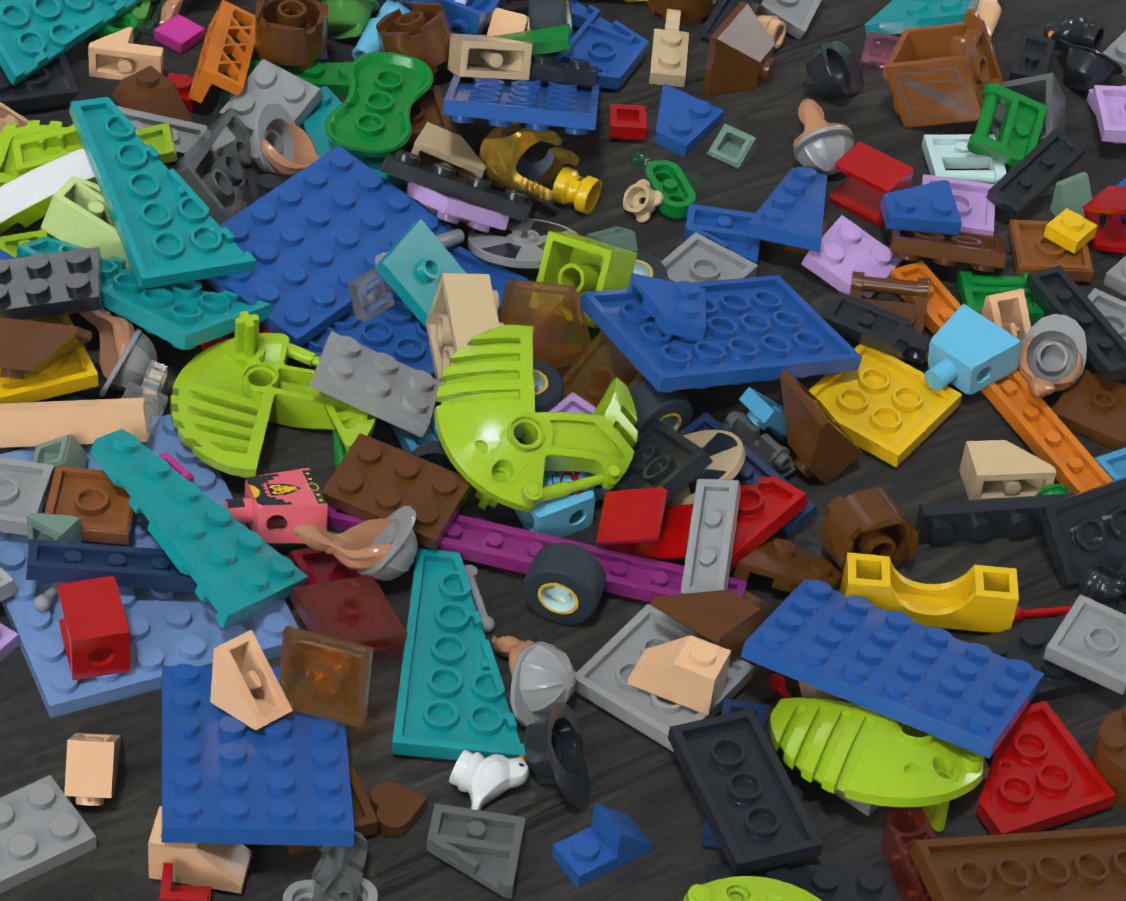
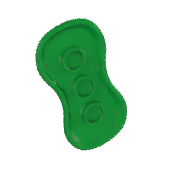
[324,52,433,158]

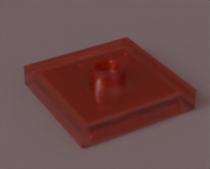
[290,575,407,659]

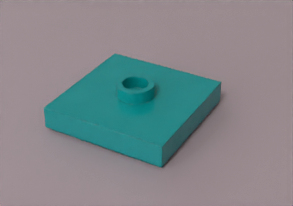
[375,219,467,327]

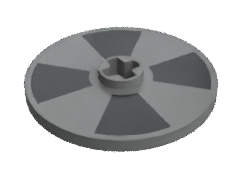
[468,218,578,268]

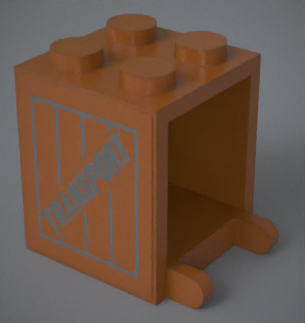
[883,9,1003,128]

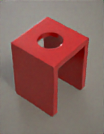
[828,142,914,229]
[1083,185,1126,253]
[596,487,693,560]
[58,576,130,681]

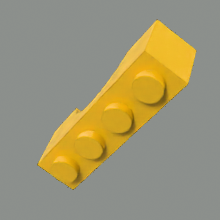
[840,552,1019,633]

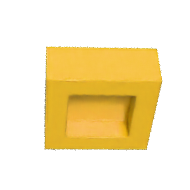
[1044,208,1098,254]

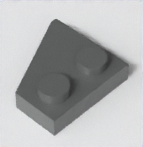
[426,803,526,899]

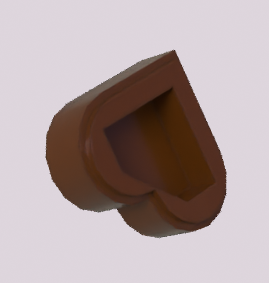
[370,781,427,837]

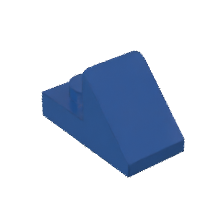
[552,804,654,888]

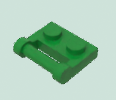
[967,83,1047,167]
[956,270,1044,325]

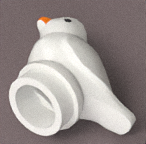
[449,750,529,810]

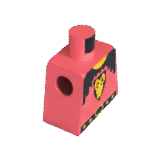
[223,468,328,543]

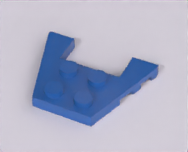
[531,0,649,90]

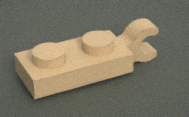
[649,9,689,87]

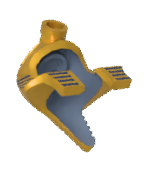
[479,122,580,201]

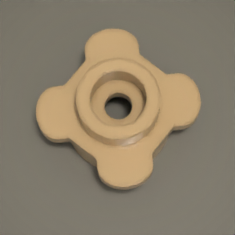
[623,179,663,223]

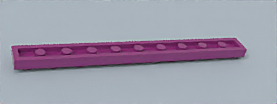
[327,506,747,602]

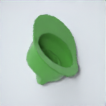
[318,0,380,40]

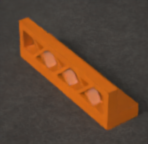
[188,0,255,103]

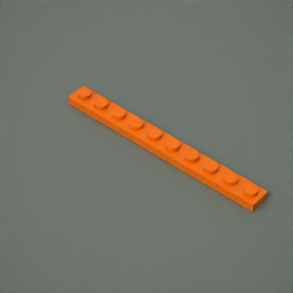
[889,261,1113,493]

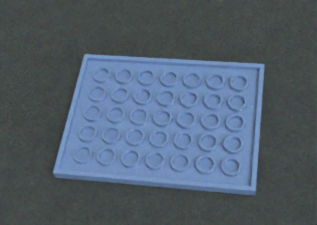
[0,414,304,718]

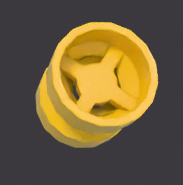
[552,166,602,214]

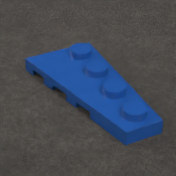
[747,167,827,252]

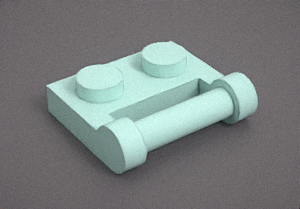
[922,134,1006,185]

